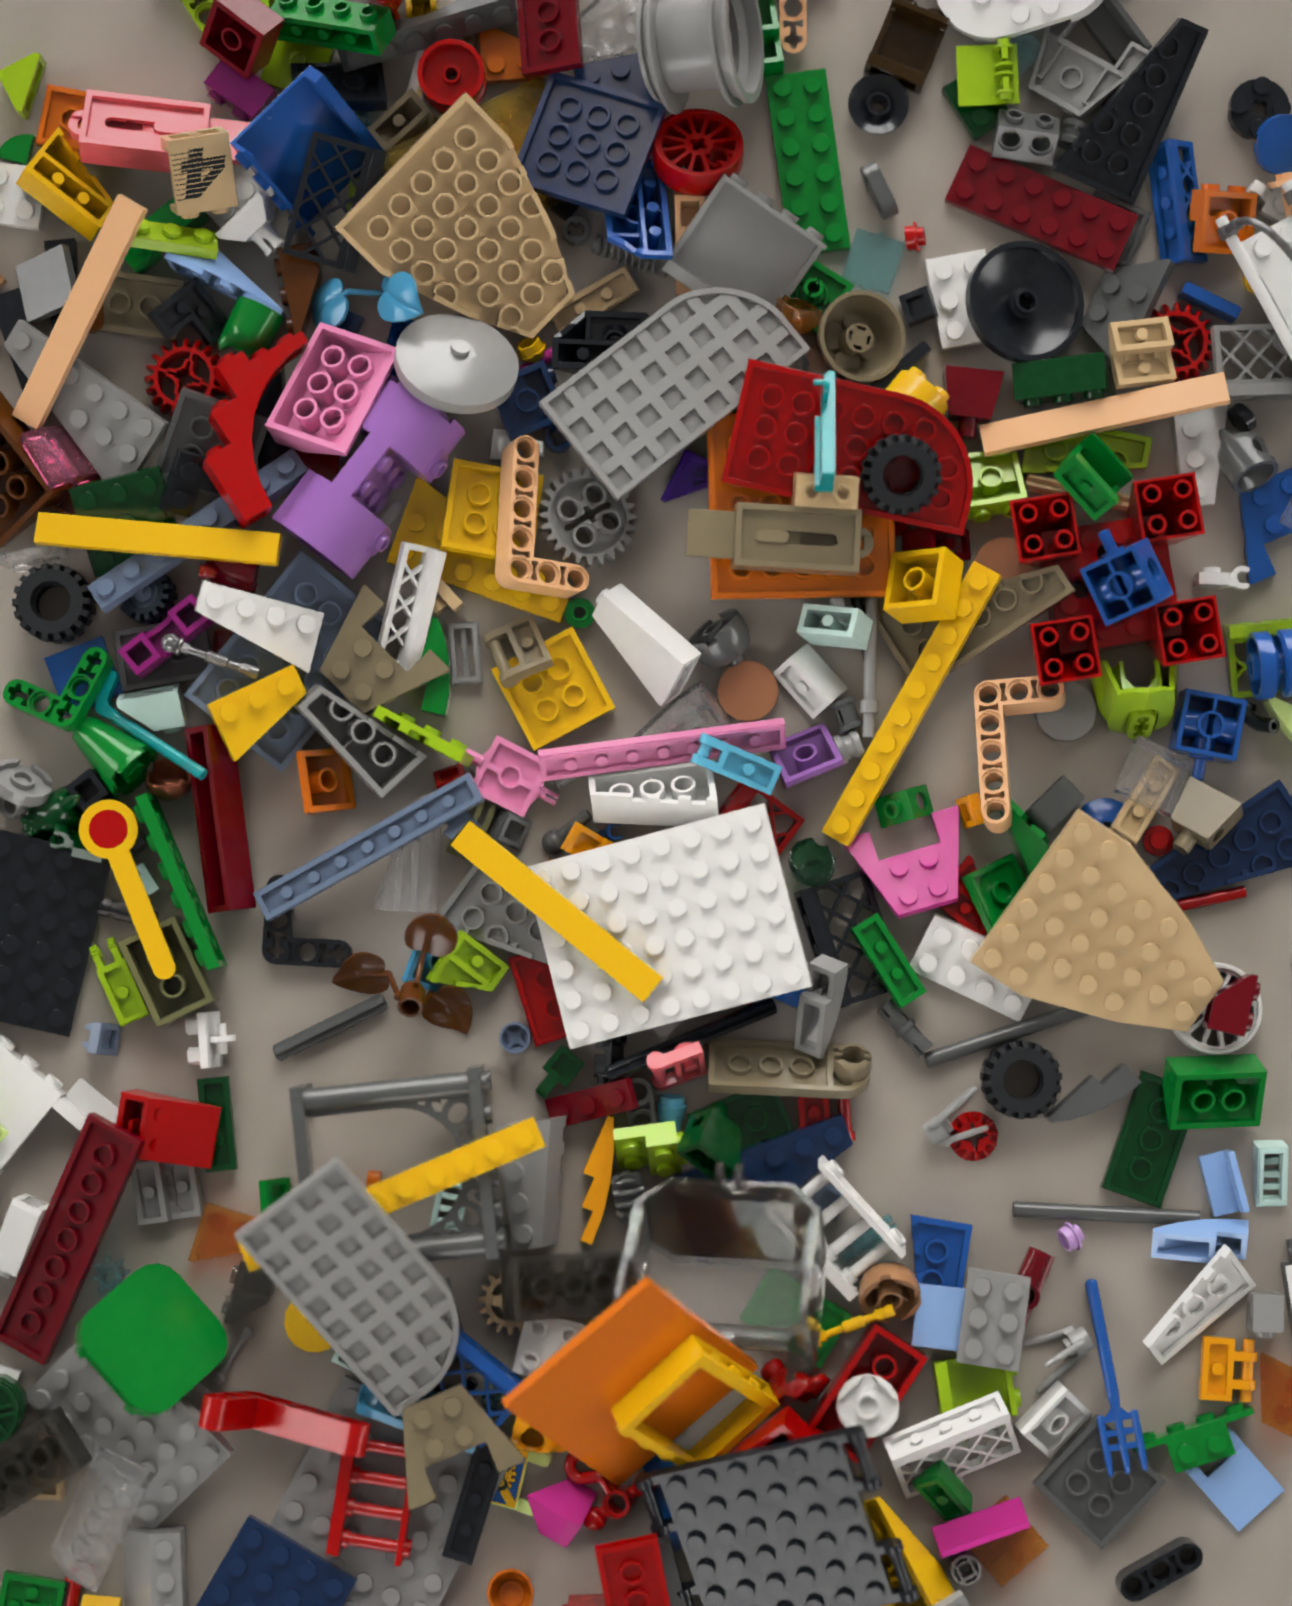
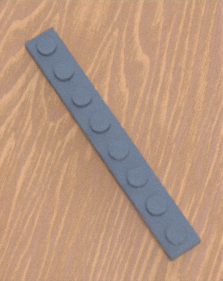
[87,448,308,614]
[253,772,485,921]

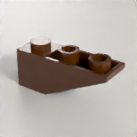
[274,241,322,335]

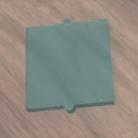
[842,228,905,295]

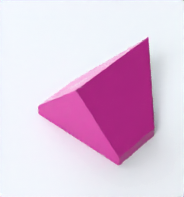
[526,1478,597,1548]

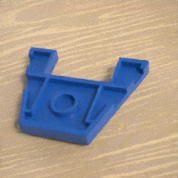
[1238,468,1292,586]

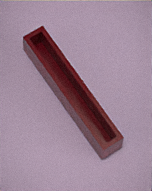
[184,724,256,914]

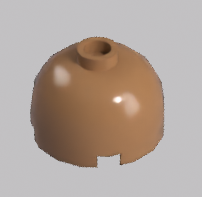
[858,1261,921,1323]

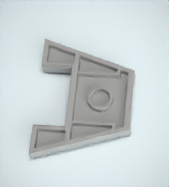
[1029,19,1150,120]

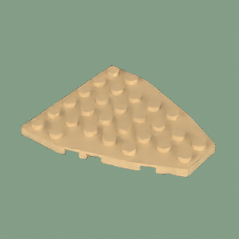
[334,92,575,339]
[970,808,1224,1032]

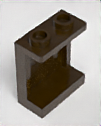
[864,0,950,95]

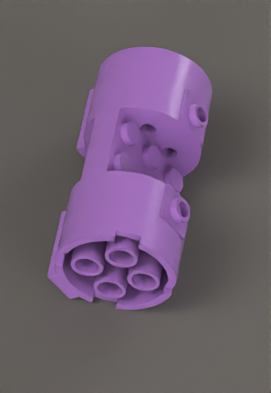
[272,374,466,580]

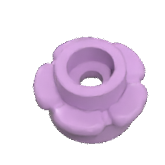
[1056,1222,1084,1252]

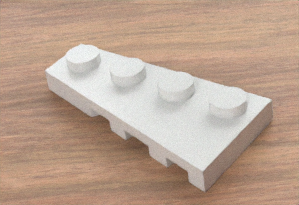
[1172,404,1228,507]
[194,580,324,673]
[1142,1244,1257,1365]

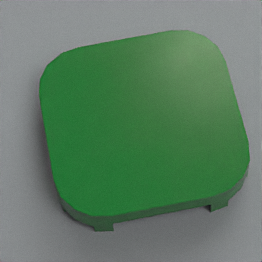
[75,1263,228,1417]

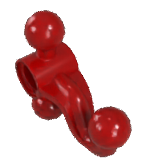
[564,1453,657,1531]

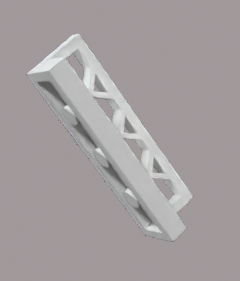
[378,541,447,671]

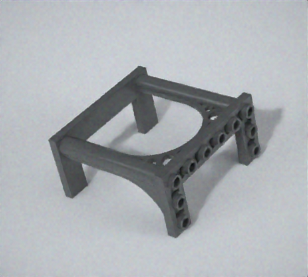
[289,1064,508,1262]

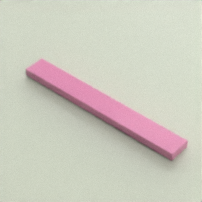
[538,718,786,782]

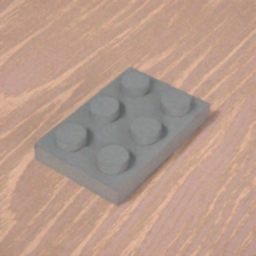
[956,1267,1032,1372]

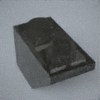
[221,1259,276,1324]

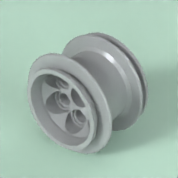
[636,0,764,115]

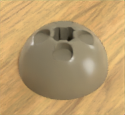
[817,290,906,383]

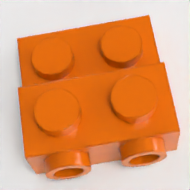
[1189,184,1258,255]

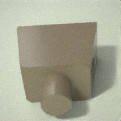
[1171,776,1243,855]

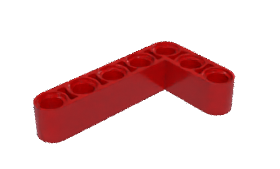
[198,1391,371,1458]

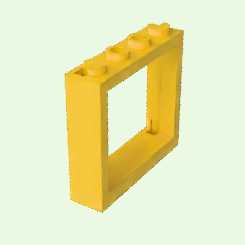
[610,1334,780,1466]

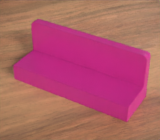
[931,1496,1031,1559]

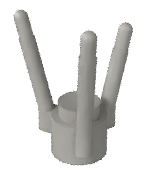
[921,1086,989,1148]
[1022,1325,1094,1393]

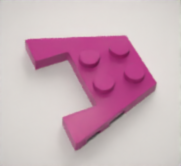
[843,805,959,919]

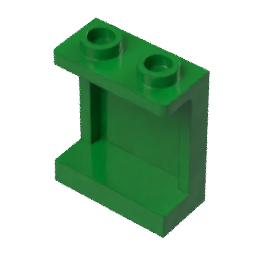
[1053,432,1133,521]

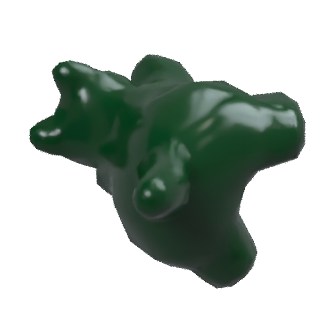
[20,786,84,841]

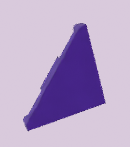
[661,449,708,503]

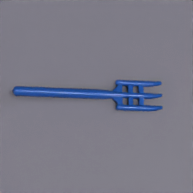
[1085,1279,1147,1477]

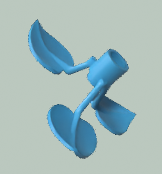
[312,271,424,327]

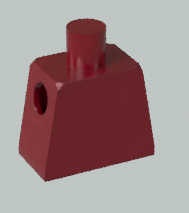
[942,365,1004,439]

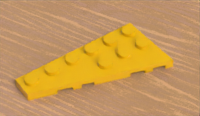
[386,477,569,624]

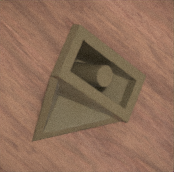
[367,88,433,156]

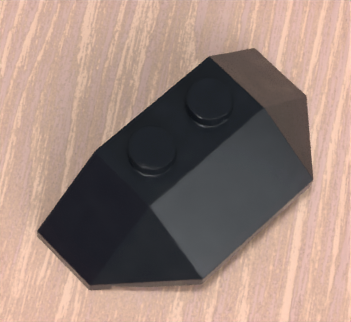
[552,310,650,374]

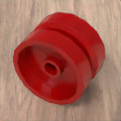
[417,38,488,115]

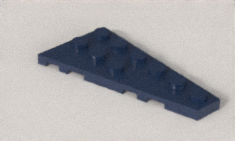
[1149,779,1292,900]
[667,1113,853,1266]

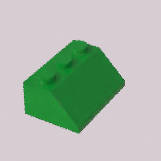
[1162,1054,1267,1130]

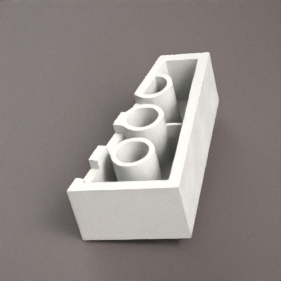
[588,762,719,826]

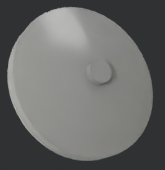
[394,313,519,414]

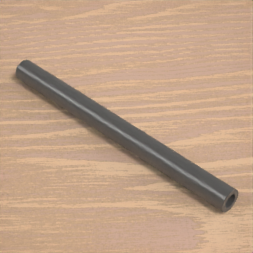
[924,1007,1089,1068]
[1012,1201,1200,1225]

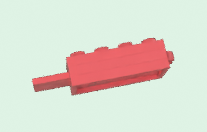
[68,90,251,173]

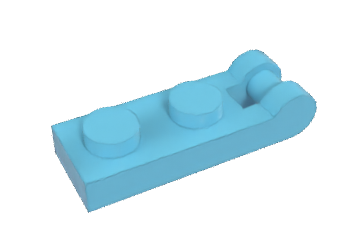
[690,732,783,795]

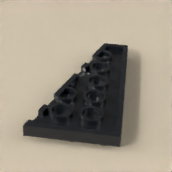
[1050,18,1209,205]

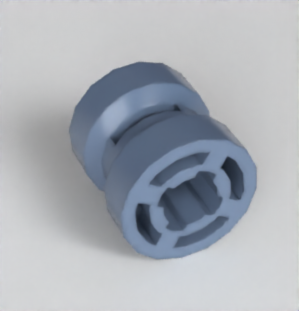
[499,1022,531,1054]

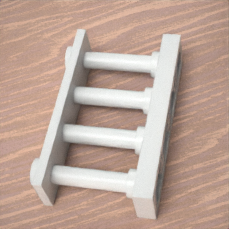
[766,1154,906,1302]

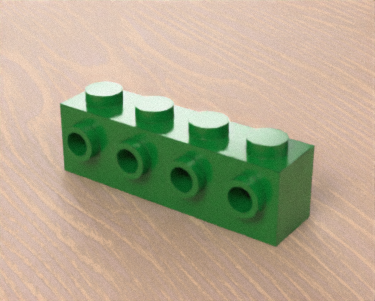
[270,0,397,56]

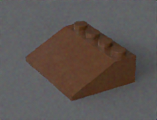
[0,391,73,548]

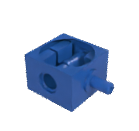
[1079,529,1174,626]
[1167,688,1248,781]

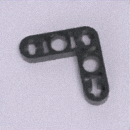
[262,875,353,968]

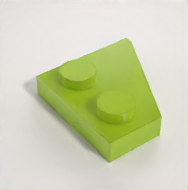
[425,930,510,992]

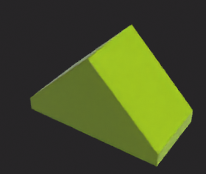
[0,52,46,120]

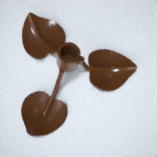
[332,913,473,1034]

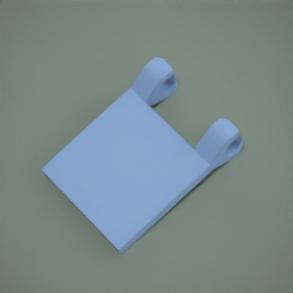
[910,1283,966,1351]
[1185,1427,1284,1532]

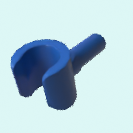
[595,823,624,841]

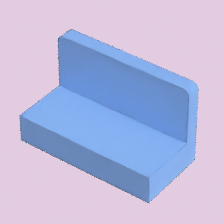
[1197,1149,1250,1217]

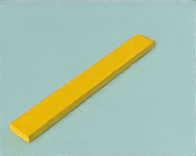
[33,512,282,566]
[450,821,664,1003]

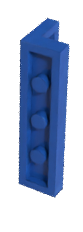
[1149,139,1208,265]

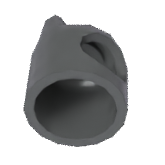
[1217,428,1278,493]

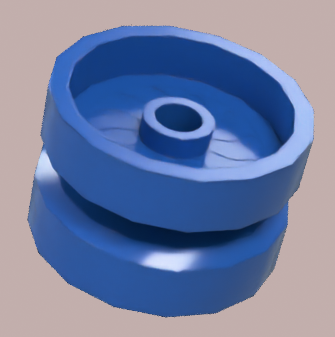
[1246,628,1292,700]

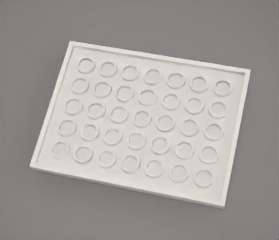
[528,803,813,1049]

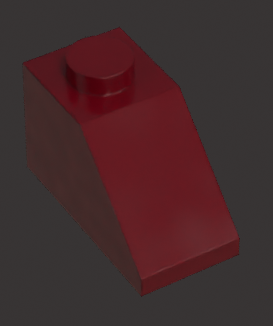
[901,528,971,561]

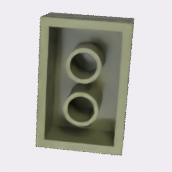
[118,916,219,1027]

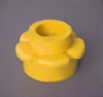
[517,335,546,363]

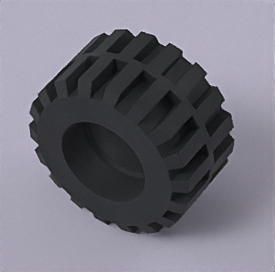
[860,434,942,515]
[12,563,96,644]
[980,1040,1062,1119]

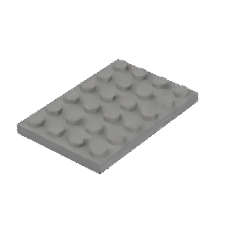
[26,1343,236,1529]

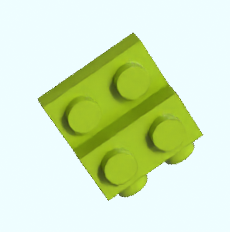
[967,450,1028,523]
[613,1121,687,1177]

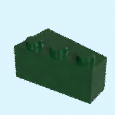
[1012,351,1116,408]

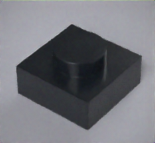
[899,285,938,327]

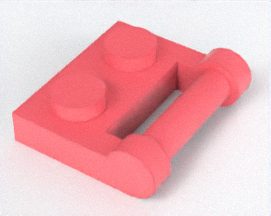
[646,1041,708,1091]

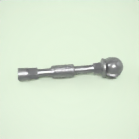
[161,633,260,679]

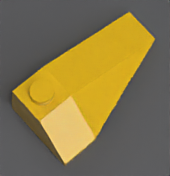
[864,1496,955,1606]

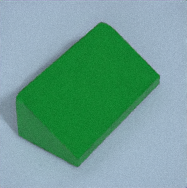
[912,1460,973,1521]

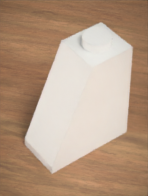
[0,1193,49,1279]

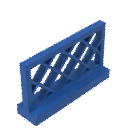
[420,1328,524,1449]

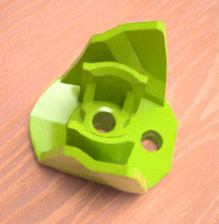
[1090,659,1178,740]

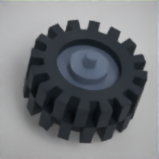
[120,574,178,625]

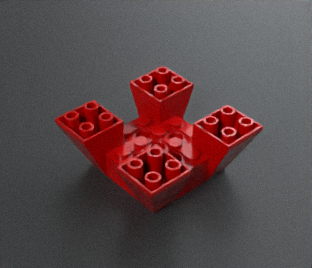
[1009,472,1226,686]

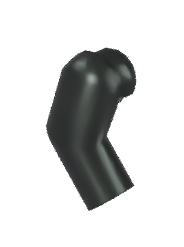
[1244,702,1280,734]

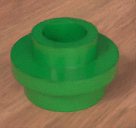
[564,598,595,629]

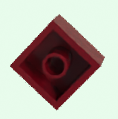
[199,0,285,80]

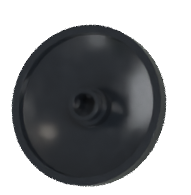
[965,241,1084,363]

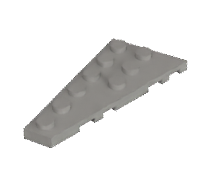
[3,319,170,479]
[438,865,548,965]

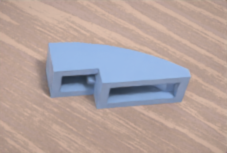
[1151,1219,1249,1263]

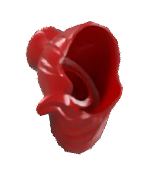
[760,1358,830,1407]

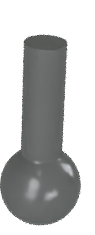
[542,809,593,854]

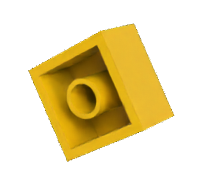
[883,547,964,624]

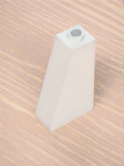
[592,583,702,707]

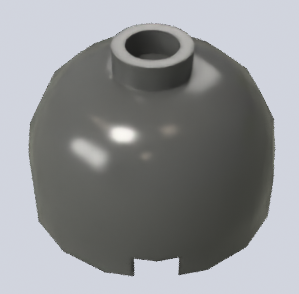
[689,608,750,667]

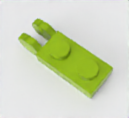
[89,936,151,1027]

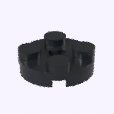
[1228,77,1291,140]

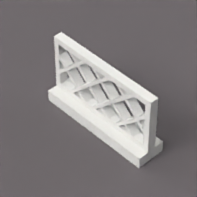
[882,1391,1021,1499]

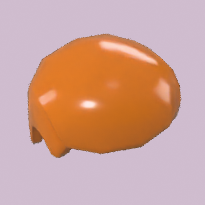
[486,1568,534,1606]

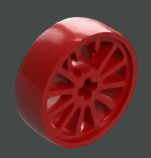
[651,108,744,196]

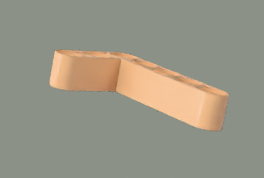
[495,435,590,598]
[974,676,1066,833]

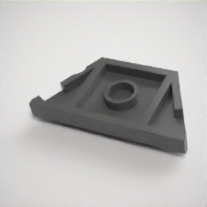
[1081,259,1175,357]

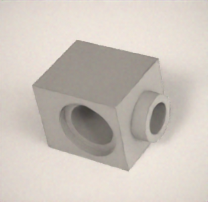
[1246,1291,1285,1338]

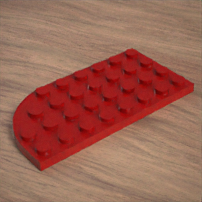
[720,358,973,536]

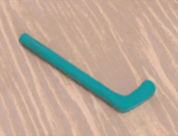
[95,670,208,780]

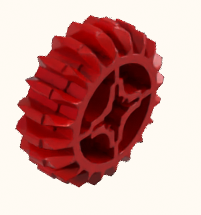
[1150,302,1213,383]
[144,338,226,419]

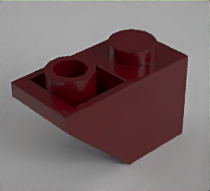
[1202,974,1261,1037]

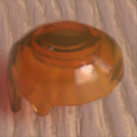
[776,295,822,334]

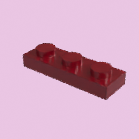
[545,1077,639,1126]

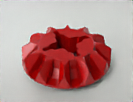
[950,1111,998,1161]

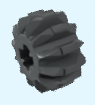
[611,1170,649,1224]

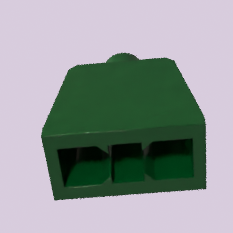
[676,1102,741,1183]

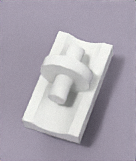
[185,1011,236,1069]

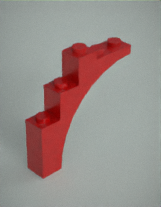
[202,331,308,529]

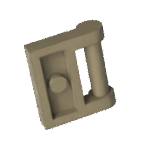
[483,614,554,688]

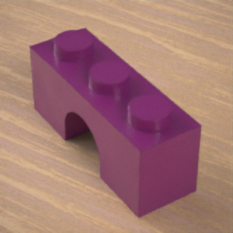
[118,593,215,679]

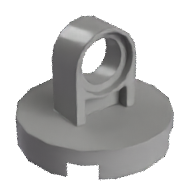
[0,759,53,819]

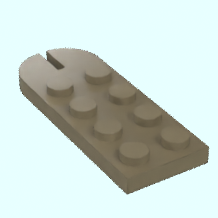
[708,1038,872,1099]

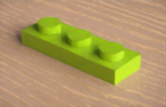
[130,219,218,260]

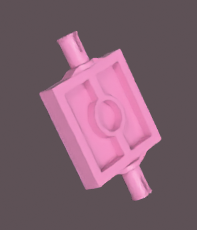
[466,735,560,818]

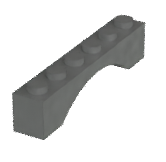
[337,0,518,73]

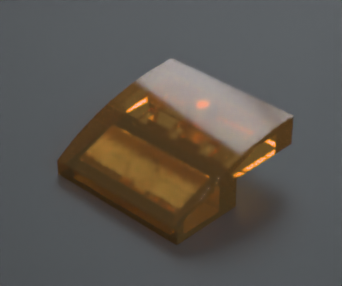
[970,1495,1049,1587]

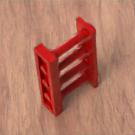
[326,1439,413,1567]

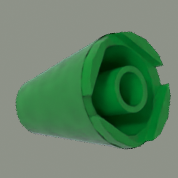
[72,716,158,798]

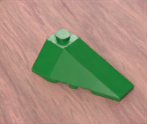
[995,787,1050,877]

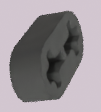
[860,161,899,220]

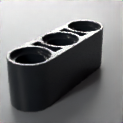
[1115,1537,1203,1602]

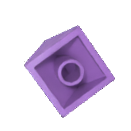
[769,722,844,789]

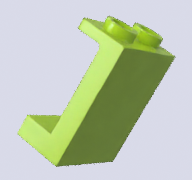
[931,1357,1022,1416]

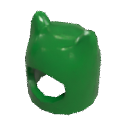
[218,296,284,356]

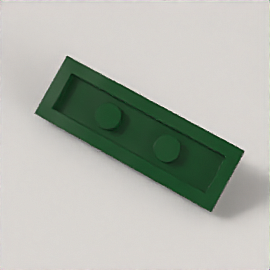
[197,1076,238,1173]

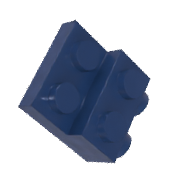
[496,360,558,442]

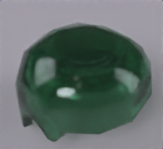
[788,838,836,887]

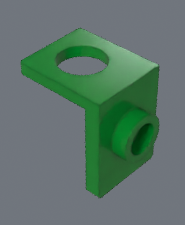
[874,784,934,828]

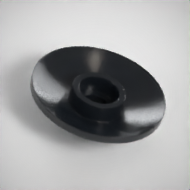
[848,74,909,135]

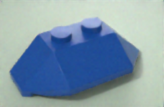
[604,159,673,260]

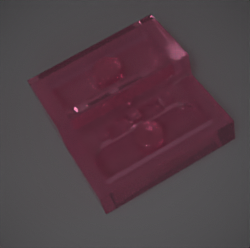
[19,425,100,489]

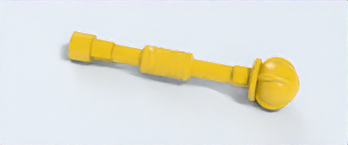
[798,1303,896,1353]

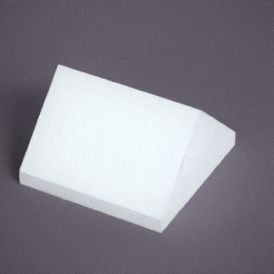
[1014,1380,1092,1459]

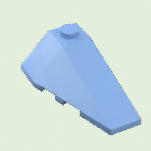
[164,250,287,322]

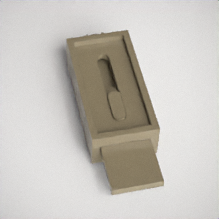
[686,502,874,577]

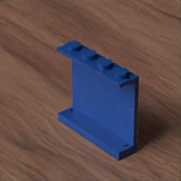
[230,65,392,236]

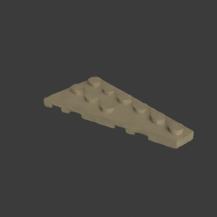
[877,564,1076,676]

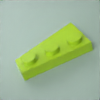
[372,705,474,768]

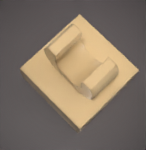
[433,579,464,617]

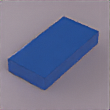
[1177,281,1242,324]

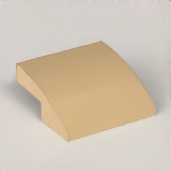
[1108,316,1177,390]

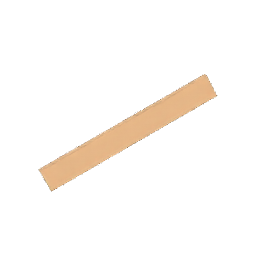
[11,194,148,430]
[979,372,1230,457]

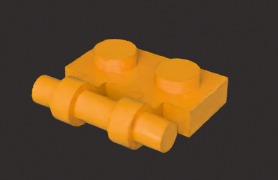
[1198,1335,1258,1402]

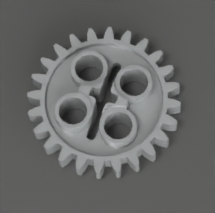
[537,467,637,568]

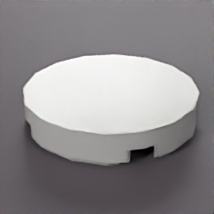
[836,1373,899,1438]

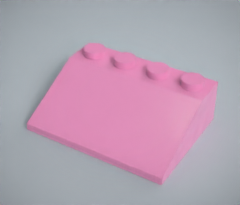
[265,322,396,456]

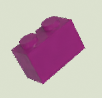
[204,60,278,122]

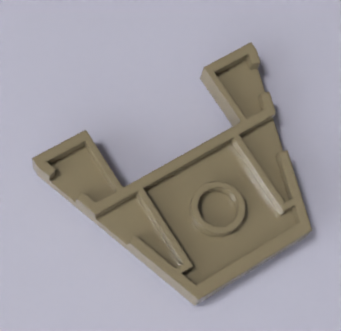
[320,584,451,715]
[402,1383,525,1510]

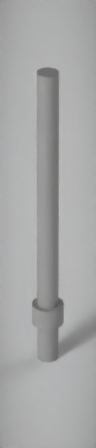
[860,598,879,739]

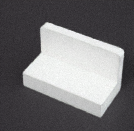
[772,644,847,719]
[52,1078,119,1132]

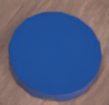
[1253,114,1292,175]

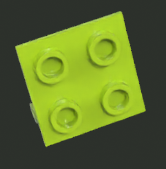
[956,38,1020,107]

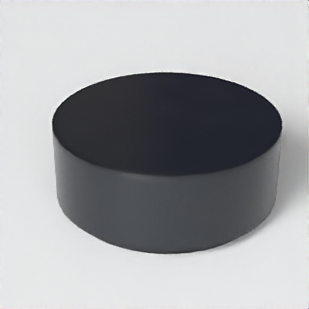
[1227,403,1257,432]

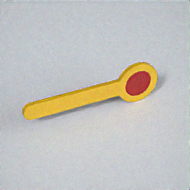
[79,799,176,980]

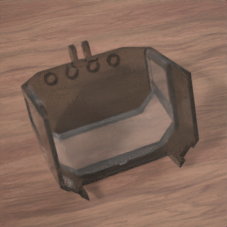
[613,1162,827,1384]

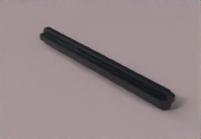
[604,998,777,1082]

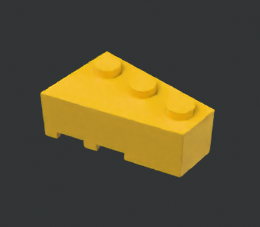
[15,126,114,242]
[206,664,307,762]

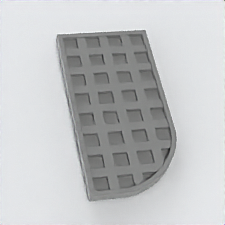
[539,287,811,501]
[235,1156,459,1418]

